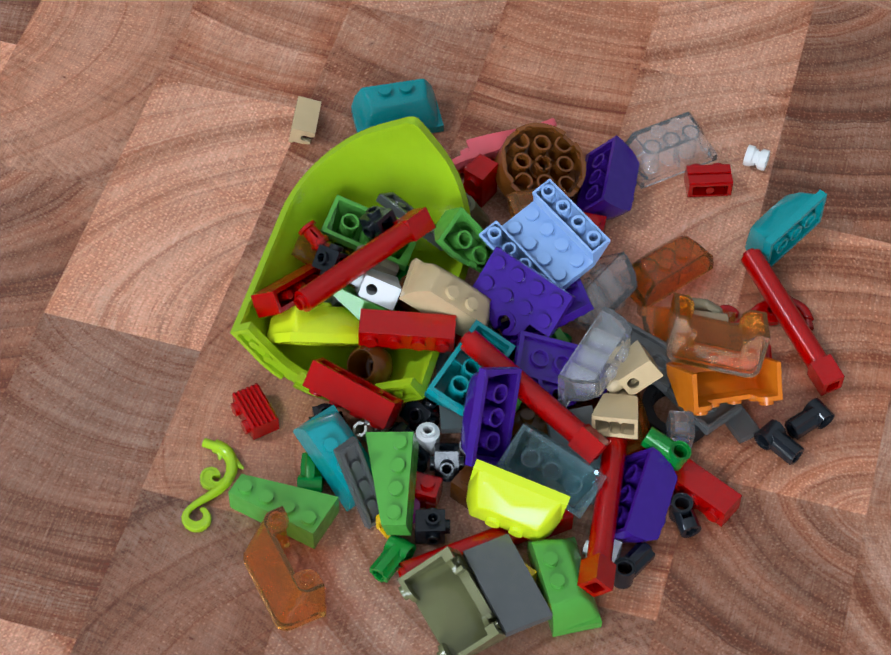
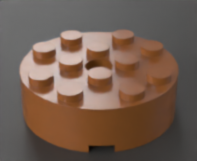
[495,123,586,209]

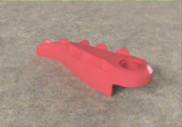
[452,118,557,174]

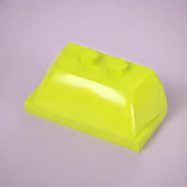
[267,302,360,347]
[466,459,571,541]

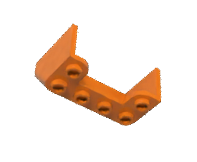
[666,352,783,416]

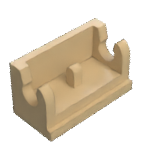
[288,96,321,144]

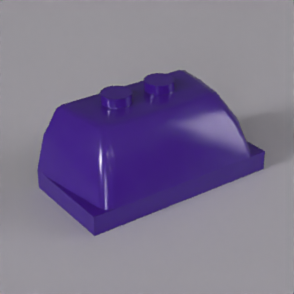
[576,135,640,220]
[461,367,522,467]
[615,447,677,543]

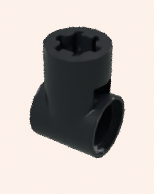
[669,493,702,538]

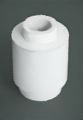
[416,422,440,456]

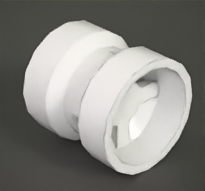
[743,144,770,171]

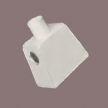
[350,269,402,311]

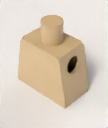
[604,340,663,395]
[592,389,638,440]

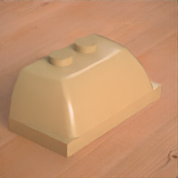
[399,258,490,337]

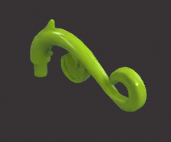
[181,438,244,533]

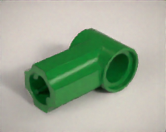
[640,427,692,471]
[297,452,323,493]
[369,535,416,583]

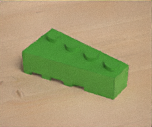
[365,432,419,535]
[228,474,339,549]

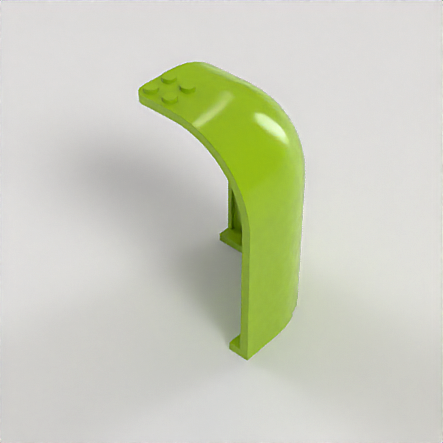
[230,116,471,402]

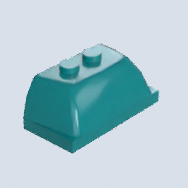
[351,79,444,133]
[745,189,827,267]
[424,319,516,417]
[293,405,373,512]

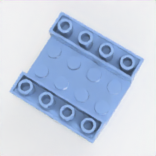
[478,179,611,290]

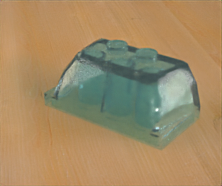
[497,423,607,519]

